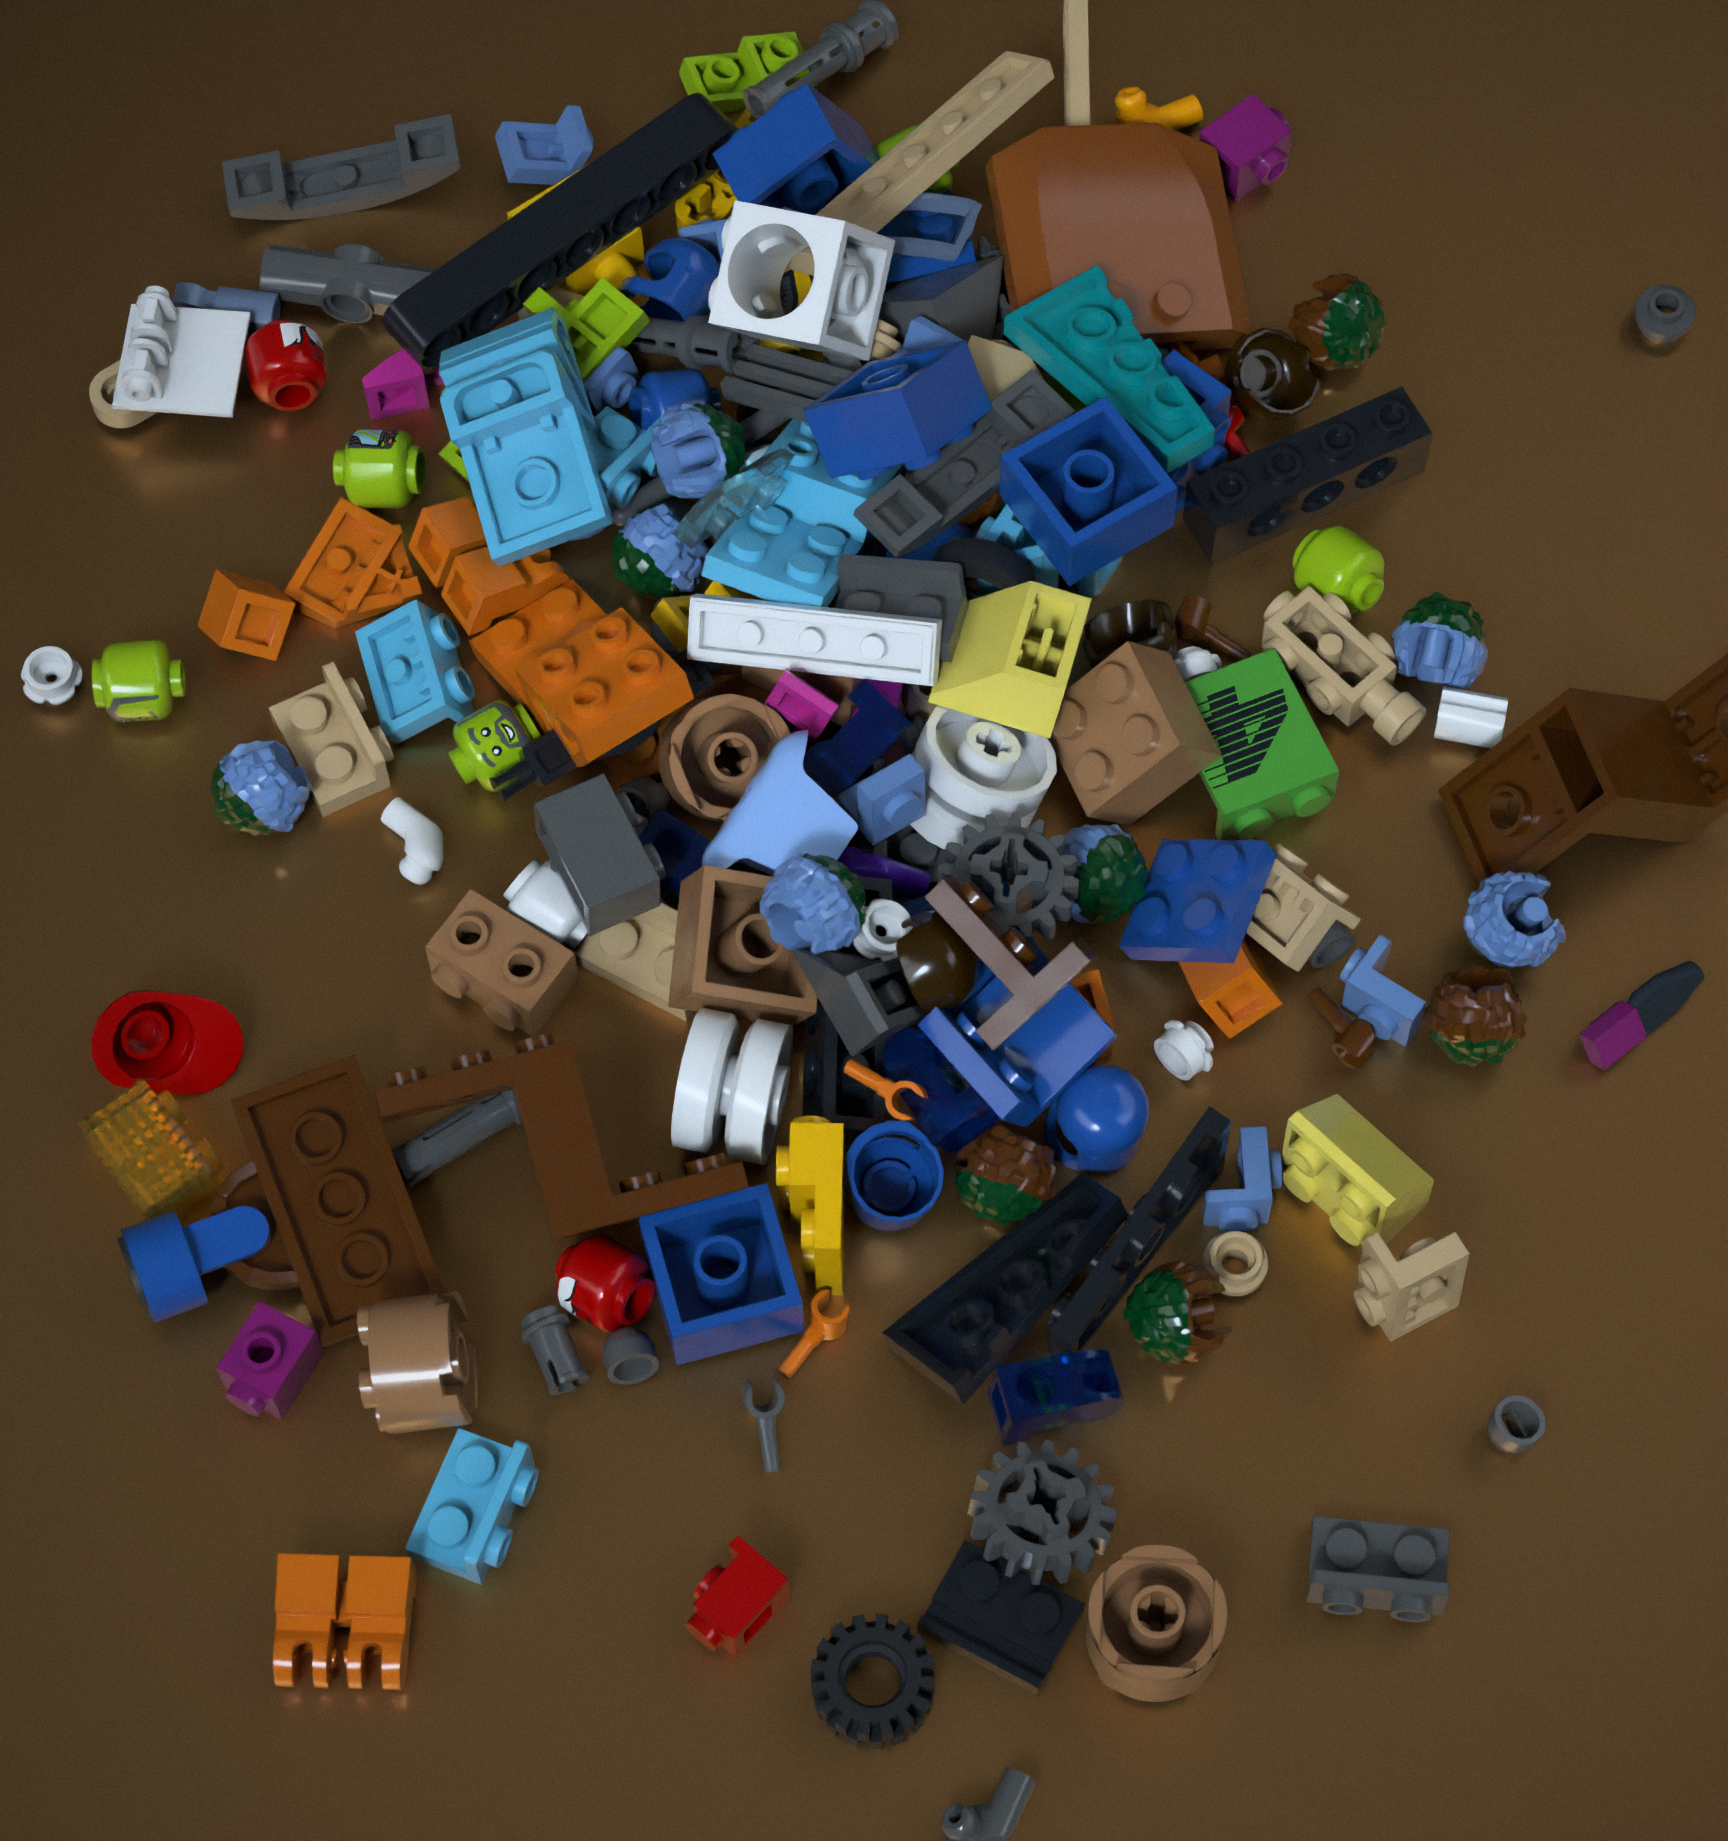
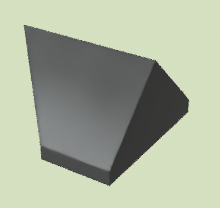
[878,254,1004,345]
[792,947,928,1057]

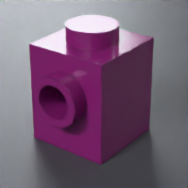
[1199,93,1292,202]
[216,1301,324,1420]

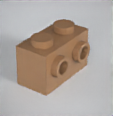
[425,889,579,1037]

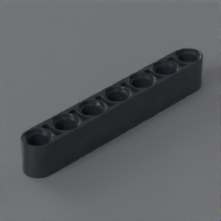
[382,93,739,370]

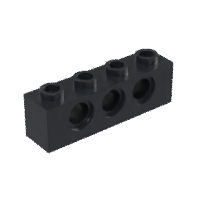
[1183,386,1432,566]
[802,876,892,1148]

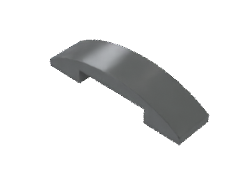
[222,113,461,220]
[853,369,1075,558]

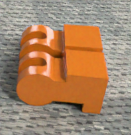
[408,496,569,636]
[273,1553,418,1690]

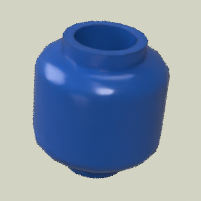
[628,369,722,430]

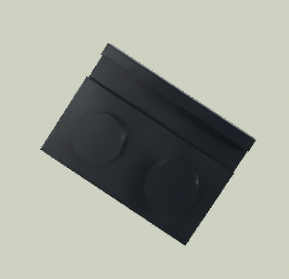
[917,1540,1085,1696]

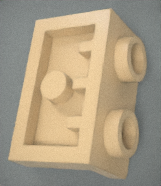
[269,661,394,817]
[1246,838,1361,972]
[575,897,693,1022]
[1354,1232,1470,1342]

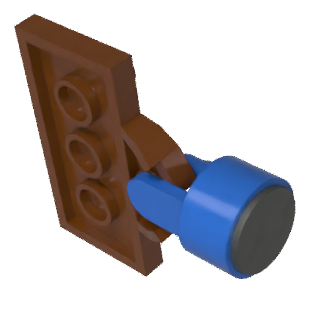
[117,1055,445,1348]

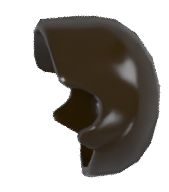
[1224,328,1321,421]
[1083,599,1178,669]
[896,909,980,1014]

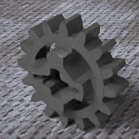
[938,812,1079,944]
[967,1440,1117,1585]

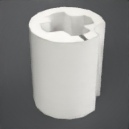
[1433,686,1509,749]

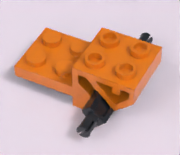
[469,579,727,801]

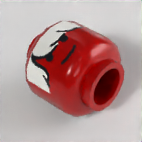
[245,319,328,411]
[555,1235,655,1332]

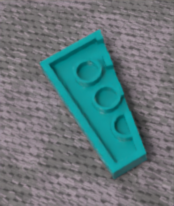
[1003,265,1215,473]

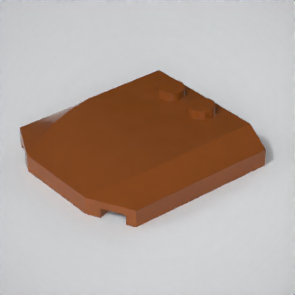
[985,123,1252,351]

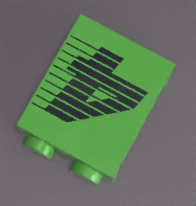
[1185,648,1339,840]

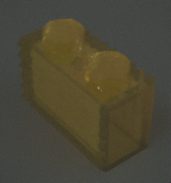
[79,1079,225,1225]

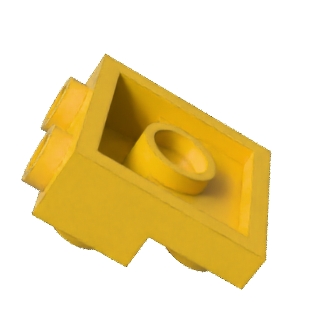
[776,1116,845,1296]

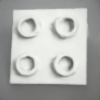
[112,286,251,418]

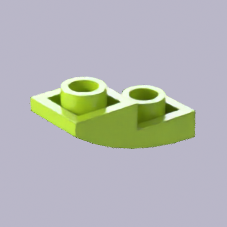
[679,31,809,113]

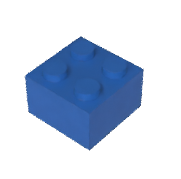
[713,83,880,215]
[803,340,992,480]
[999,396,1178,586]
[638,1183,804,1366]

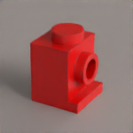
[685,1536,791,1658]

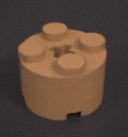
[658,694,791,821]
[357,1290,478,1435]
[1086,1545,1227,1702]

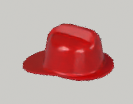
[91,989,243,1095]

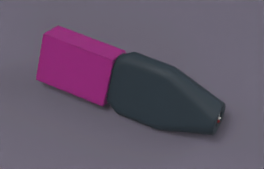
[1579,960,1704,1070]

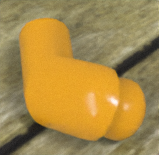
[1115,86,1204,131]

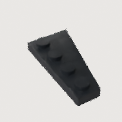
[1046,1106,1231,1368]
[882,1173,1128,1405]

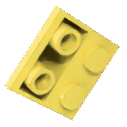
[928,581,1092,739]
[1281,1094,1434,1246]

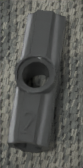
[259,244,437,323]

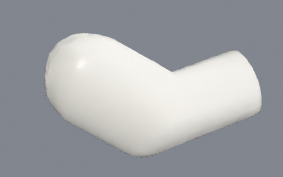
[381,797,444,885]

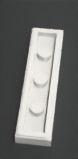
[687,593,942,686]

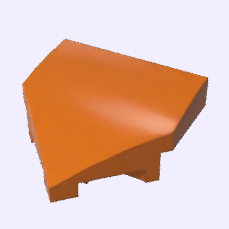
[282,497,423,629]

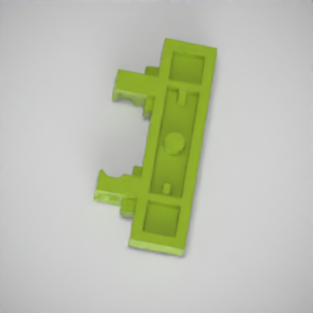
[439,277,650,482]

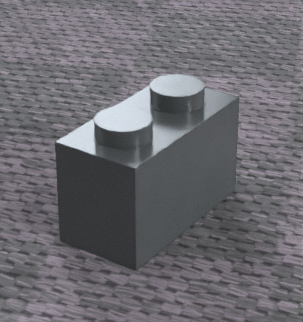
[534,774,666,936]

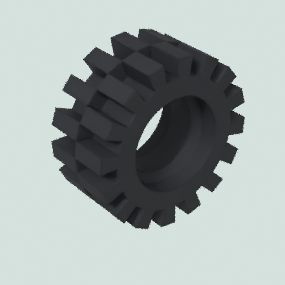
[810,1613,935,1749]

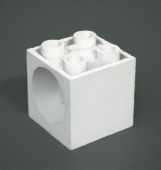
[708,200,895,361]

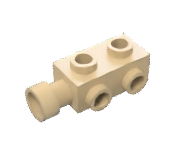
[1261,586,1427,746]

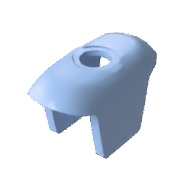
[702,730,858,877]

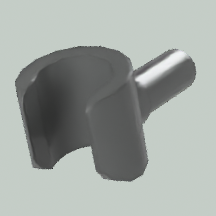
[740,1377,785,1473]

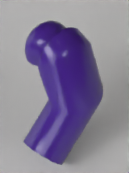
[837,847,930,900]

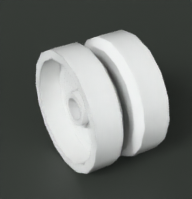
[910,706,1057,850]
[671,1007,793,1165]

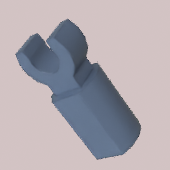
[172,282,281,335]

